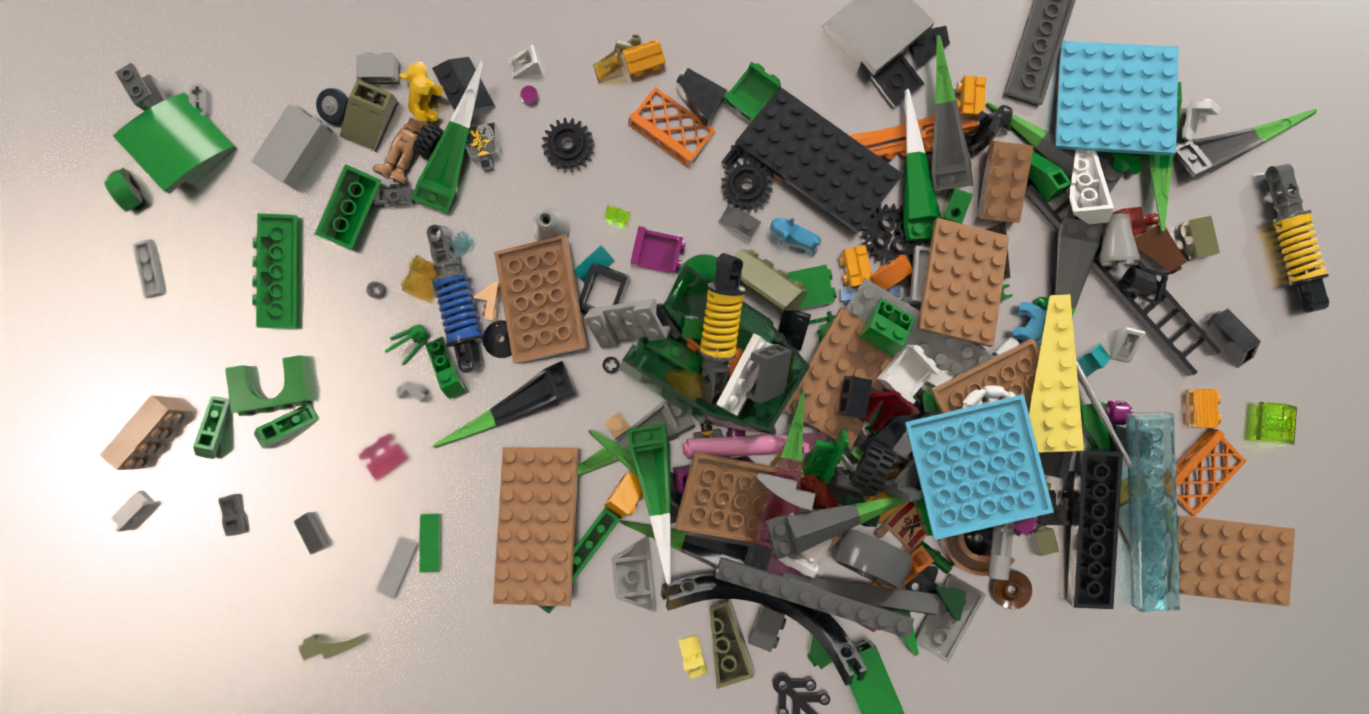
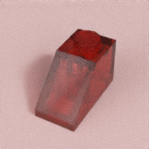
[796,475,839,510]

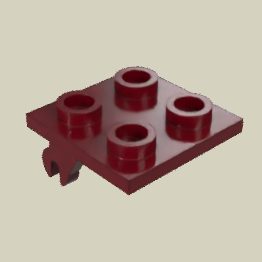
[860,390,920,432]

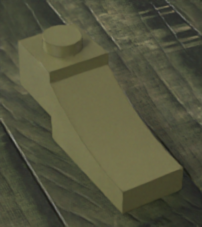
[298,634,365,661]

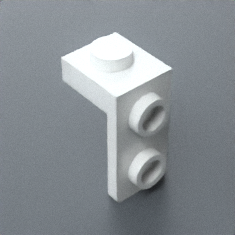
[1181,99,1220,141]

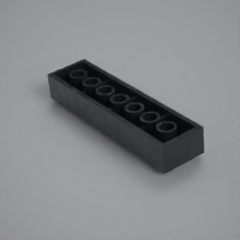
[1067,448,1123,609]

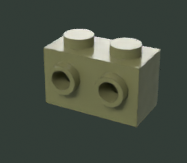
[1181,216,1220,260]

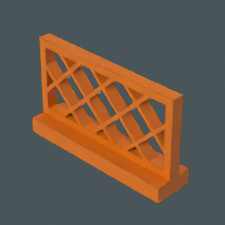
[628,87,716,168]
[1158,428,1246,517]

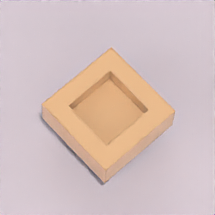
[604,412,630,438]

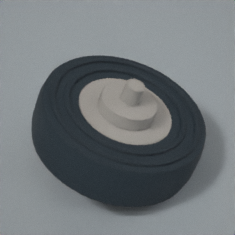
[316,88,348,123]

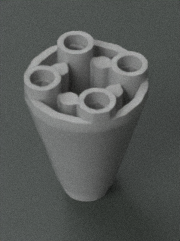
[531,208,570,241]
[1099,214,1140,267]

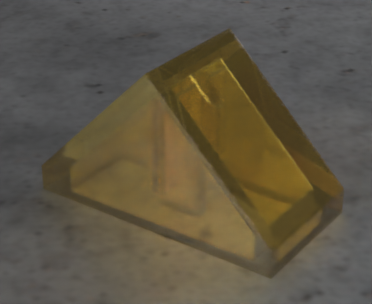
[593,49,626,82]

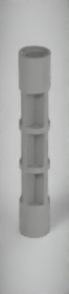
[989,522,1015,580]

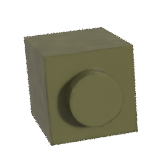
[1030,525,1060,556]

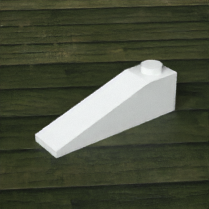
[1069,150,1114,224]

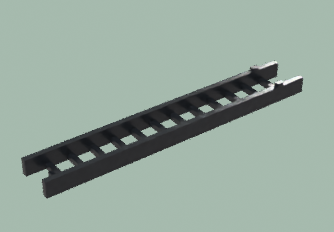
[1025,185,1221,376]

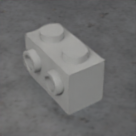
[356,52,399,83]

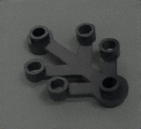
[773,674,830,714]

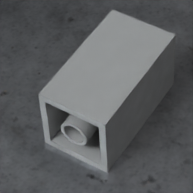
[251,104,332,190]

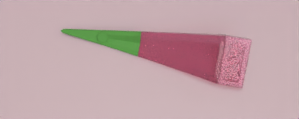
[755,391,805,547]

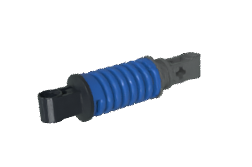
[427,224,483,373]

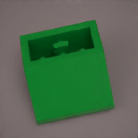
[859,298,915,357]

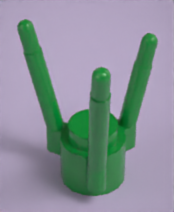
[384,324,429,365]

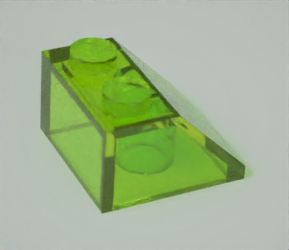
[1254,402,1297,445]

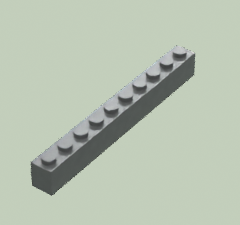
[715,557,914,639]

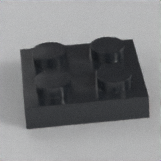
[871,54,925,107]

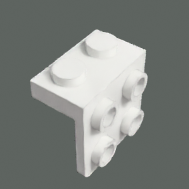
[779,538,833,579]

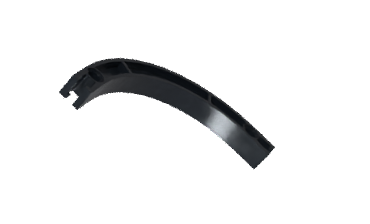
[661,572,867,686]

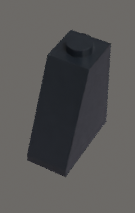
[676,68,727,127]
[1209,308,1261,368]

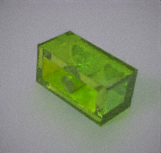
[604,205,631,226]

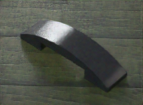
[858,397,926,453]

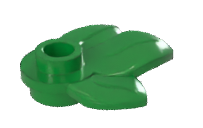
[1109,152,1143,175]

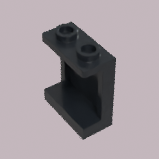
[1039,452,1073,479]

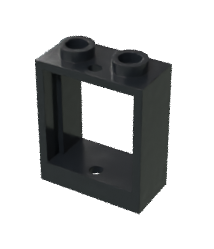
[579,262,630,314]

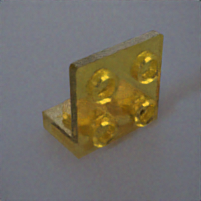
[401,255,436,303]

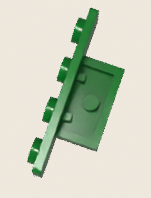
[802,429,849,500]

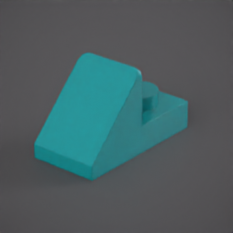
[1077,343,1111,377]

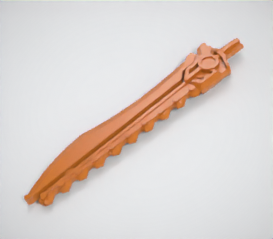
[767,114,978,181]

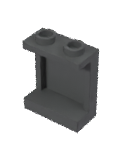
[115,63,166,111]
[746,344,792,404]

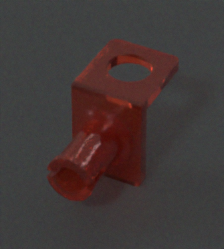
[1113,207,1159,236]

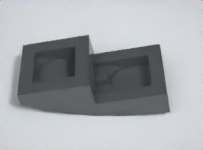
[217,493,246,537]

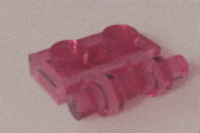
[358,432,409,481]

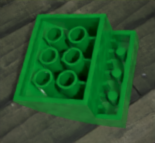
[113,93,235,194]

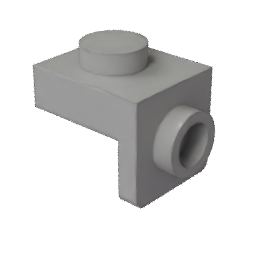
[395,381,429,402]

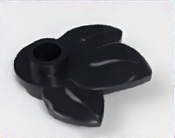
[906,566,938,594]

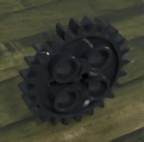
[861,203,923,265]

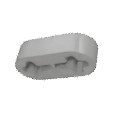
[189,84,209,117]

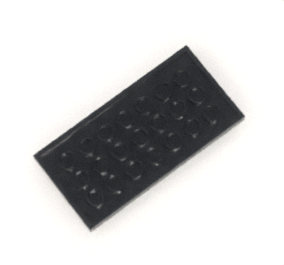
[735,87,903,234]

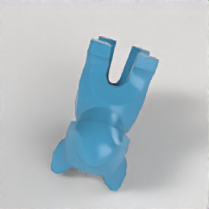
[770,217,821,257]
[1012,302,1047,350]

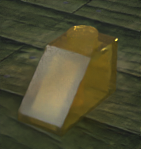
[664,369,703,402]

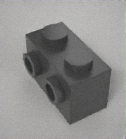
[748,605,787,652]

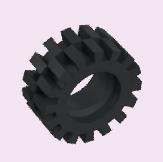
[412,123,444,159]

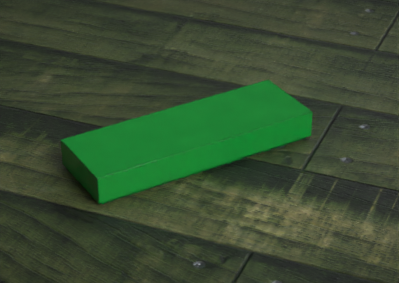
[419,514,440,573]

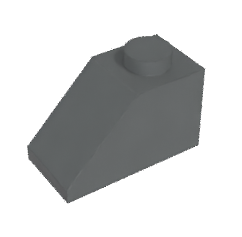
[718,206,761,242]

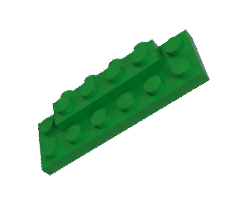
[252,213,297,329]

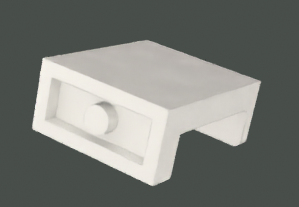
[877,344,940,404]

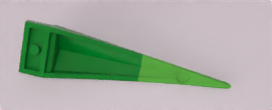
[1148,82,1182,233]

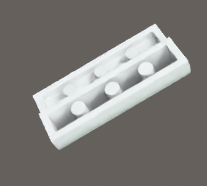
[717,334,773,416]

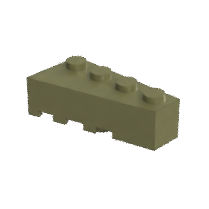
[709,599,755,689]

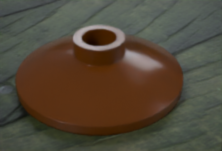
[993,570,1032,610]

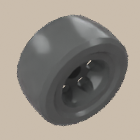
[834,529,913,590]

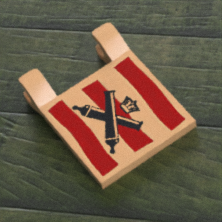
[874,501,927,554]

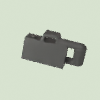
[372,184,415,207]

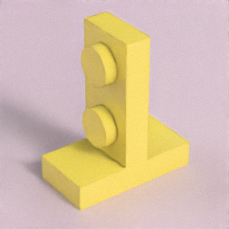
[678,635,708,679]

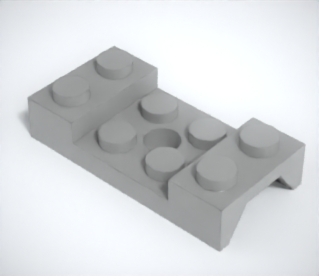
[584,298,671,348]

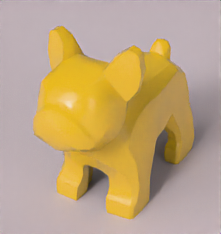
[399,61,443,122]

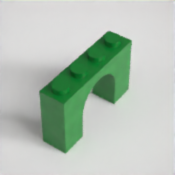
[224,355,313,417]

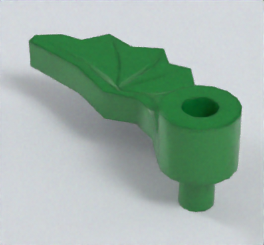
[809,311,835,325]

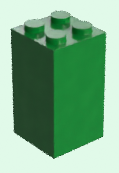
[842,640,905,714]

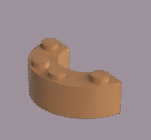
[940,533,1015,576]

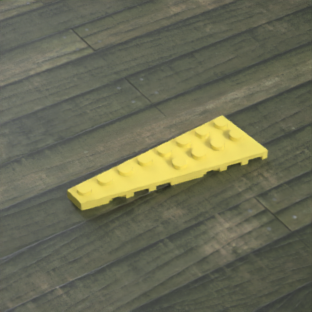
[1029,294,1084,453]

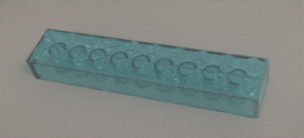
[1126,411,1180,612]

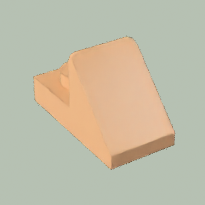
[473,282,500,322]

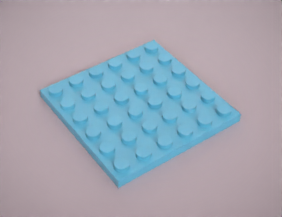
[1055,41,1179,156]
[905,394,1054,540]

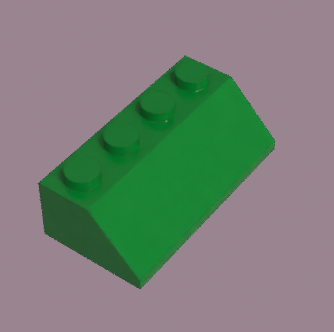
[314,164,382,250]

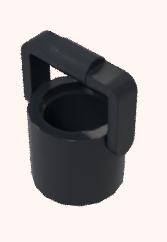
[1121,267,1168,304]

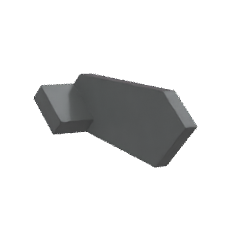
[881,458,923,502]

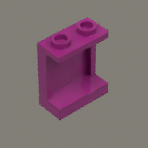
[630,226,686,275]

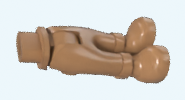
[372,118,423,185]

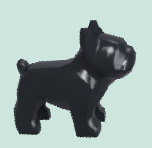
[964,105,1013,153]

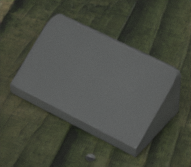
[293,512,328,555]

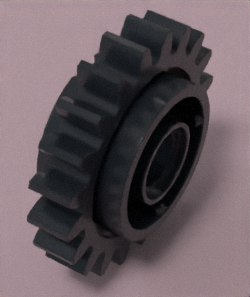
[541,118,594,171]
[721,159,774,212]

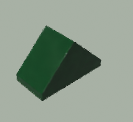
[932,584,966,622]

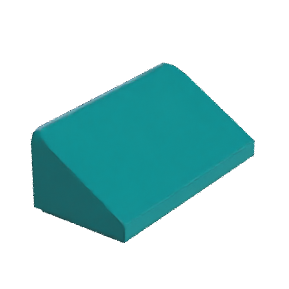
[573,245,615,283]

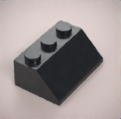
[432,57,495,118]

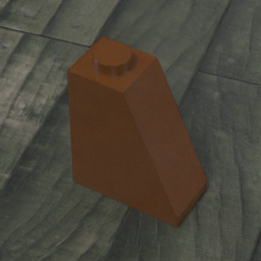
[1134,224,1187,274]

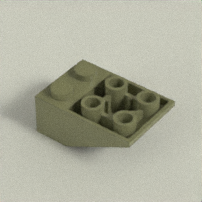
[340,79,397,151]

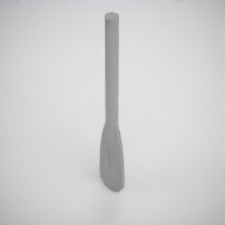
[1076,359,1133,469]

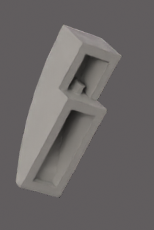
[757,472,816,511]

